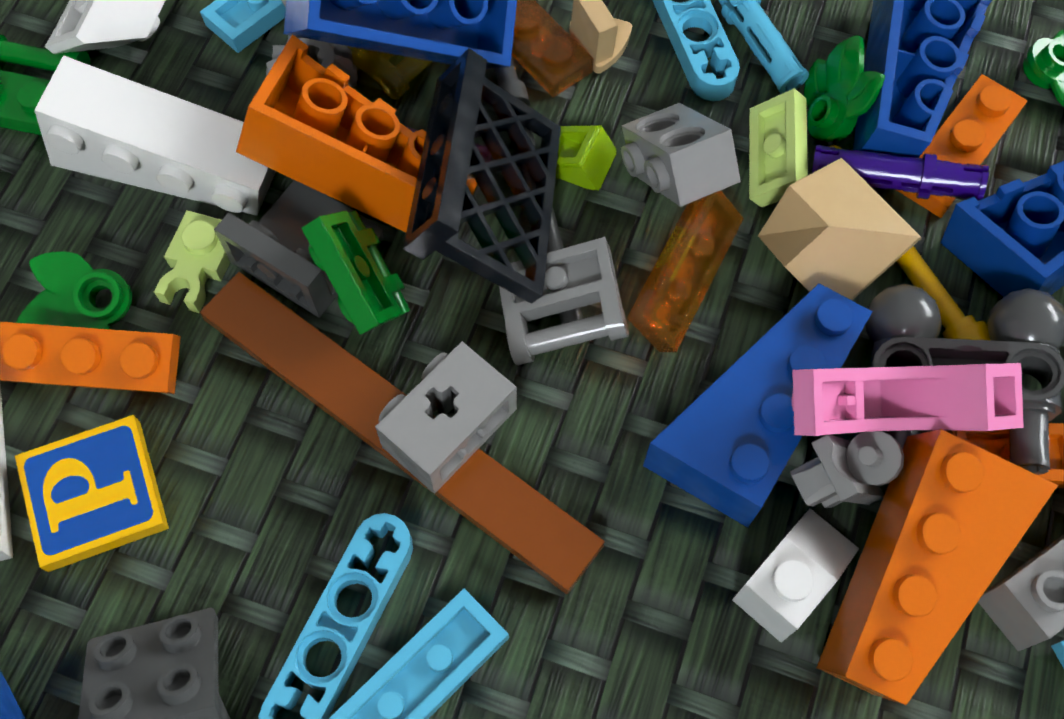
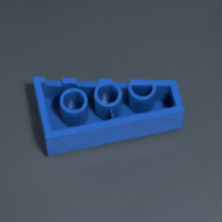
[853,0,992,158]
[941,161,1064,297]

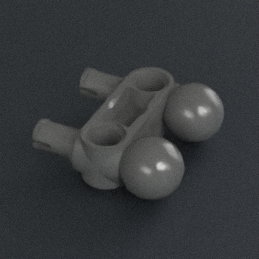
[865,284,1064,475]

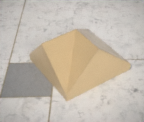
[758,158,922,300]

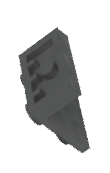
[214,180,384,318]
[78,608,230,719]

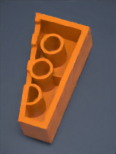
[816,429,1058,705]

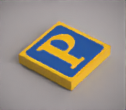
[15,415,169,572]

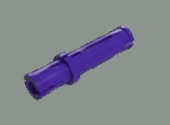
[812,145,989,201]

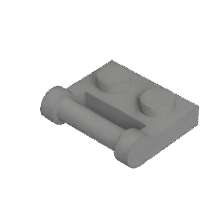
[499,237,629,366]

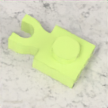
[154,210,230,313]

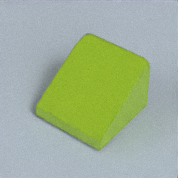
[550,125,617,190]

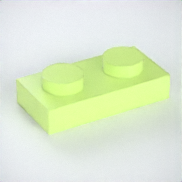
[749,88,808,207]

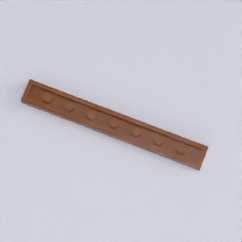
[200,272,605,595]

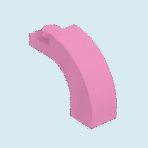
[792,363,1024,436]

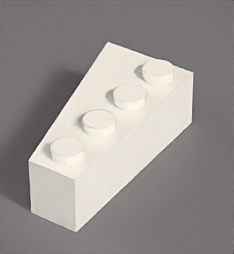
[34,56,276,216]

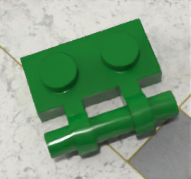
[301,210,411,335]

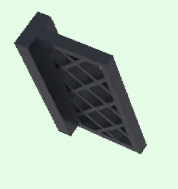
[403,48,561,304]

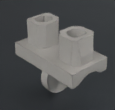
[790,431,904,508]

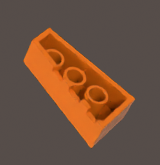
[236,34,477,233]

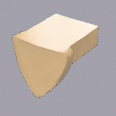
[569,0,632,73]

